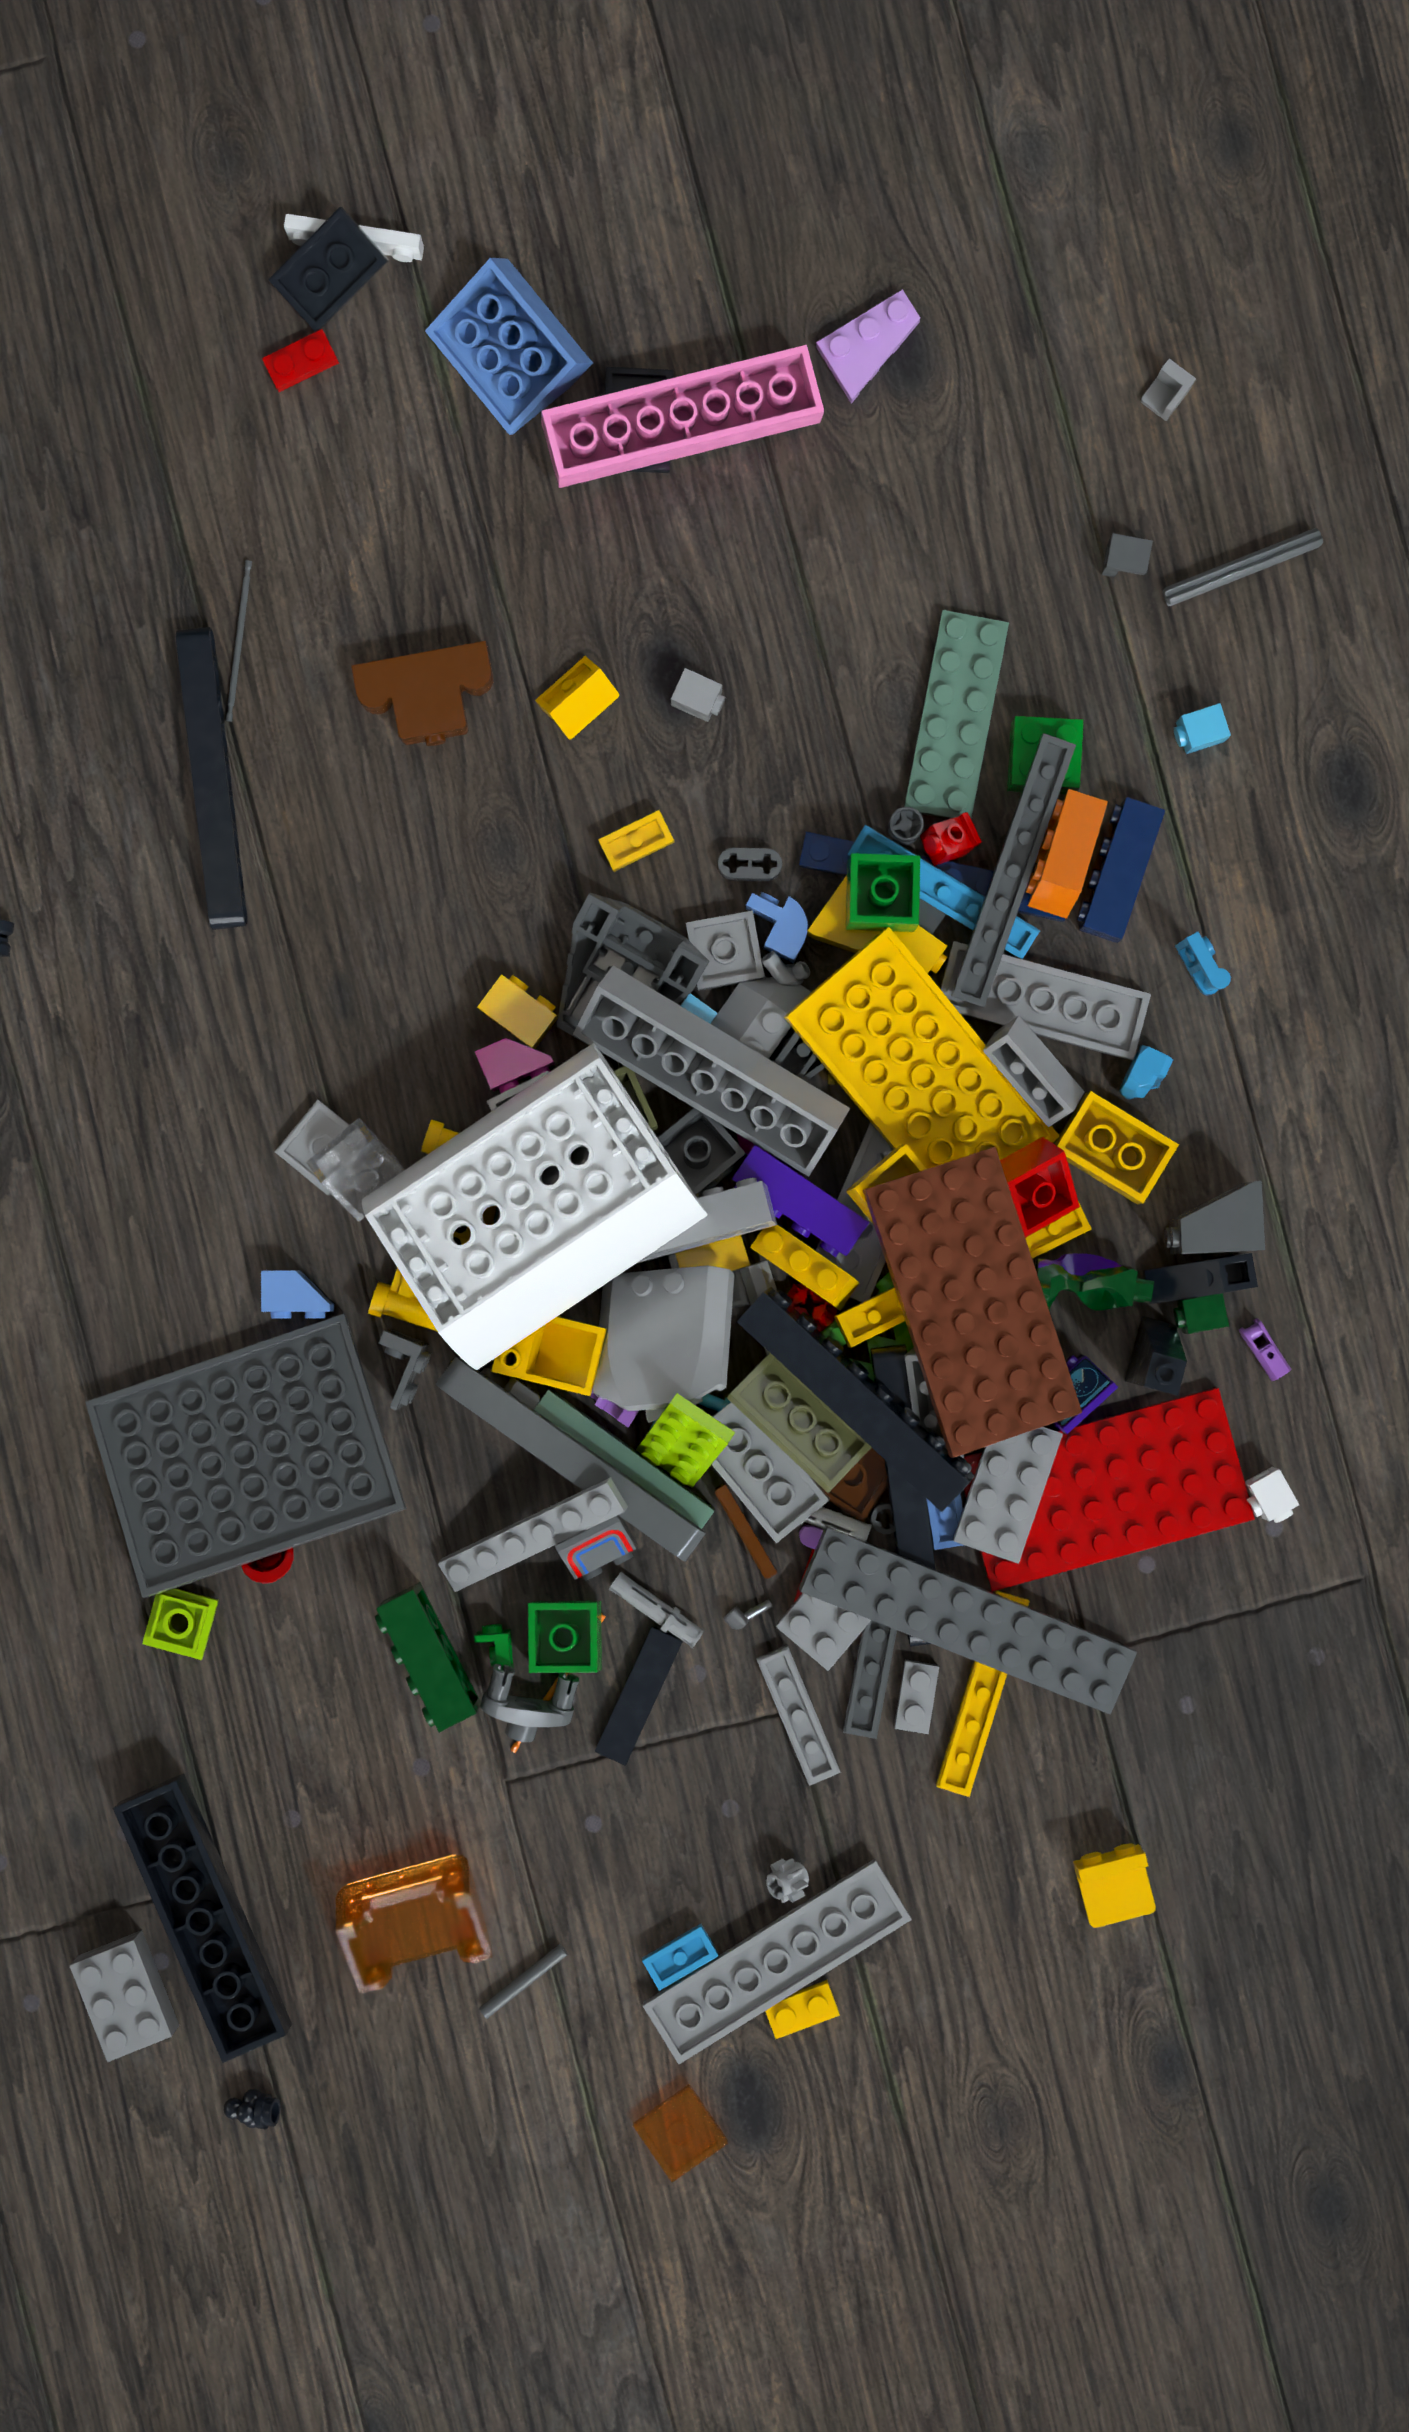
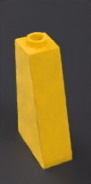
[807,876,948,974]

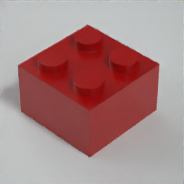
[1000,1137,1080,1238]

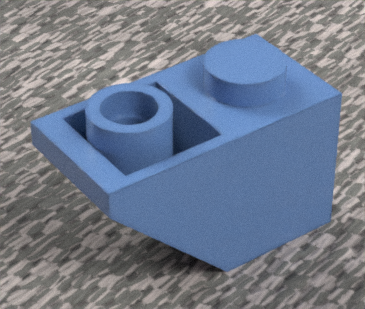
[261,1270,334,1318]

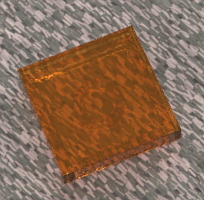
[633,2084,728,2182]

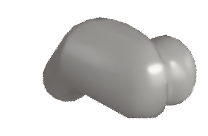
[761,951,810,985]

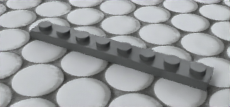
[951,733,1076,1007]

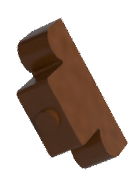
[351,641,493,746]

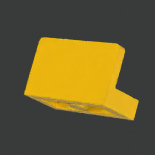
[535,656,619,739]

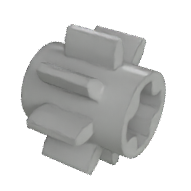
[766,1858,809,1903]

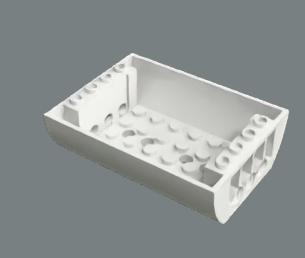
[362,1043,708,1370]

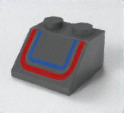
[555,1515,637,1581]

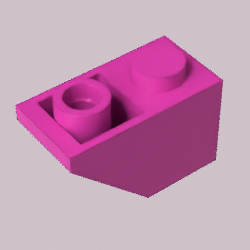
[475,1038,555,1093]

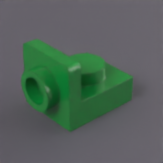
[474,1624,514,1670]

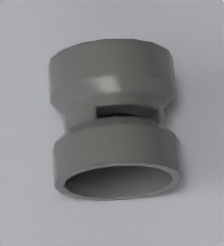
[888,807,924,846]

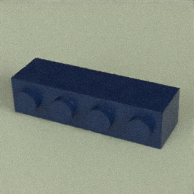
[1077,797,1165,943]

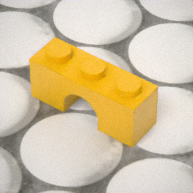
[750,1225,859,1310]

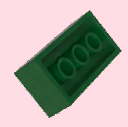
[375,1582,481,1733]

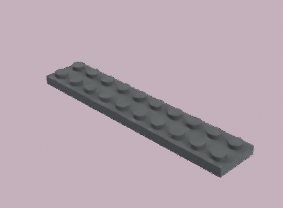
[799,1525,1137,1715]

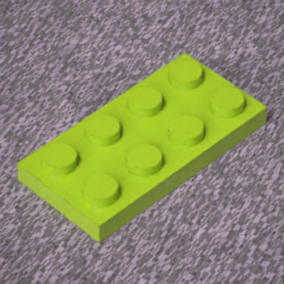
[636,1393,735,1488]

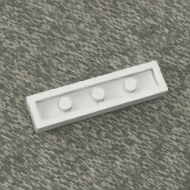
[284,214,424,262]

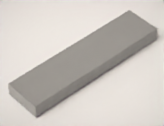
[756,1645,841,1786]

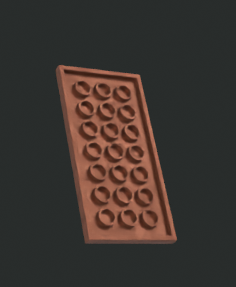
[863,1147,1082,1458]

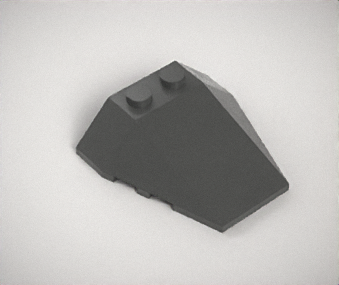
[557,892,709,1060]

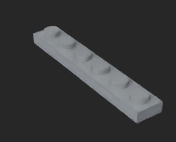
[438,1477,628,1592]

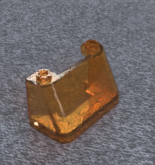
[336,1855,493,1994]

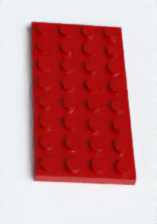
[963,1387,1255,1591]

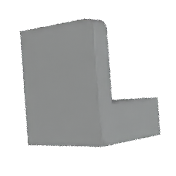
[1141,359,1196,421]

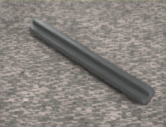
[1162,528,1323,606]

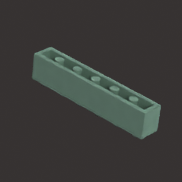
[534,1388,715,1529]

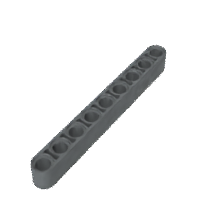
[436,1356,706,1562]

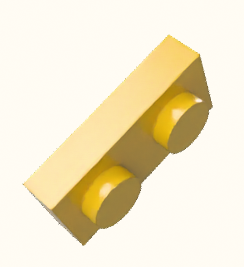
[598,810,674,872]
[765,1980,840,2039]

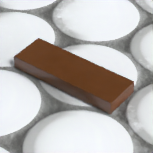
[715,1482,778,1579]

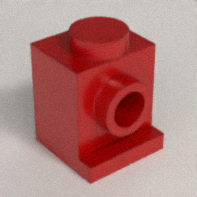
[920,812,982,866]

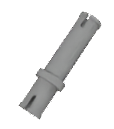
[608,1572,705,1648]

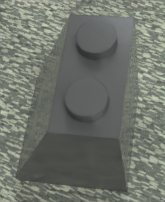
[1164,1181,1265,1254]

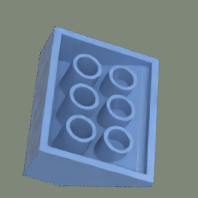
[425,258,593,435]

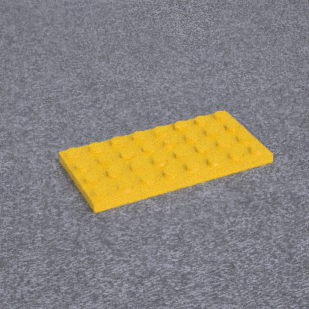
[784,927,1059,1169]

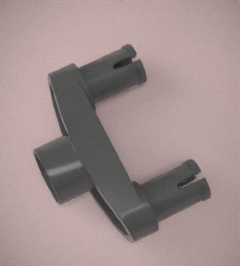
[480,1664,580,1742]

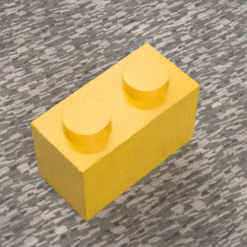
[477,974,558,1049]

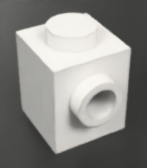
[1245,1466,1299,1523]

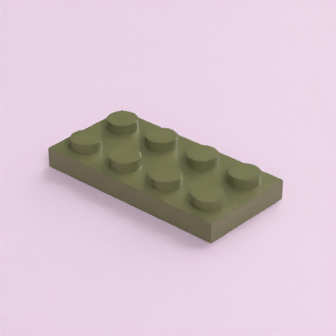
[727,1353,872,1493]

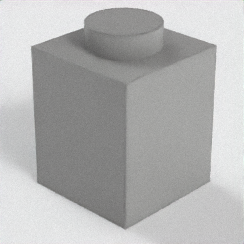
[671,668,726,722]

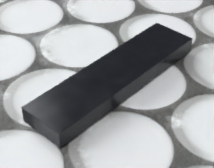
[595,1626,683,1766]

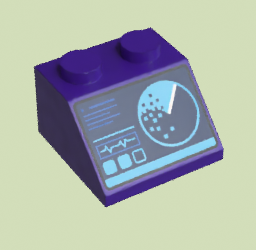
[1052,1355,1118,1434]

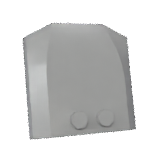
[593,1265,734,1411]

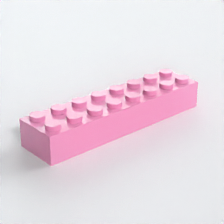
[541,345,824,488]

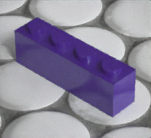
[732,1144,870,1257]

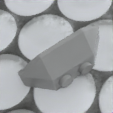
[711,977,811,1059]

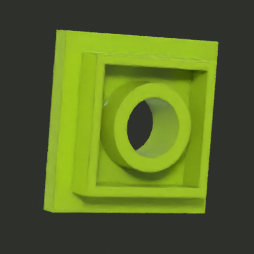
[142,1588,219,1660]

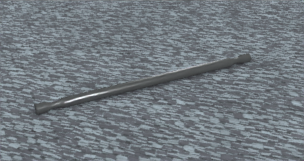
[225,560,252,722]

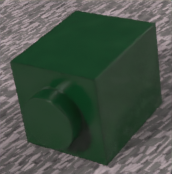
[1173,1293,1229,1334]

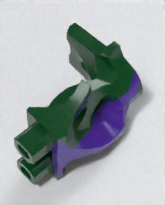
[1034,1253,1154,1311]

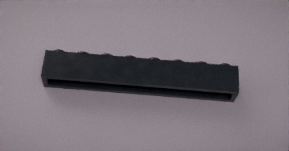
[737,1287,975,1512]

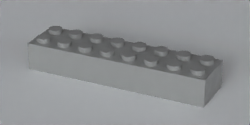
[573,966,850,1177]

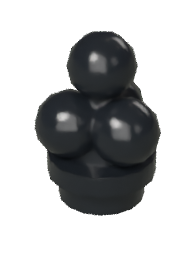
[223,2089,281,2130]

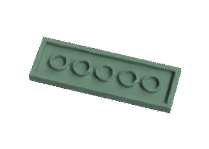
[904,610,1009,820]

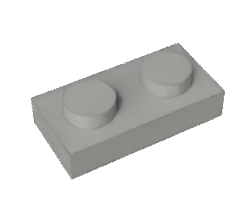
[894,1659,939,1734]

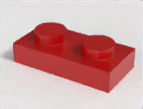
[262,329,339,392]

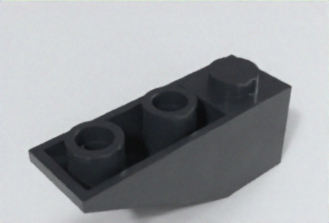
[1144,1253,1258,1304]

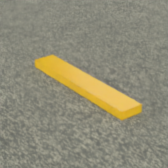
[936,1590,1030,1797]

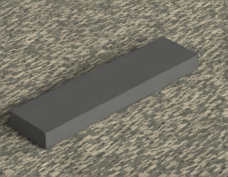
[843,1620,897,1739]

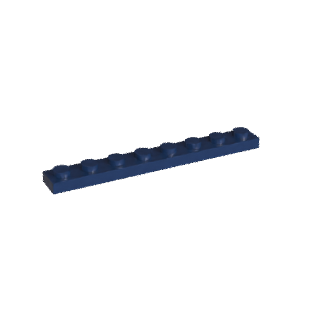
[799,832,1065,922]

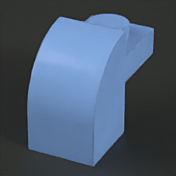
[746,892,808,964]

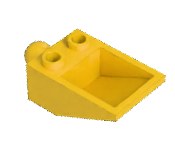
[491,1316,607,1396]

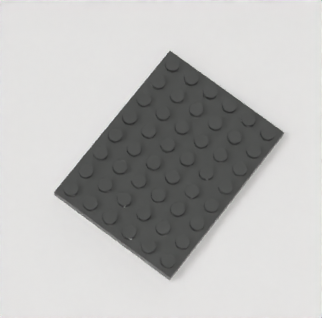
[85,1314,407,1598]

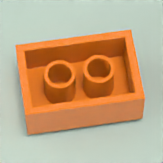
[1025,789,1108,919]

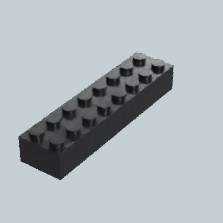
[113,1773,292,2063]

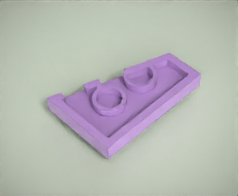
[816,289,920,404]

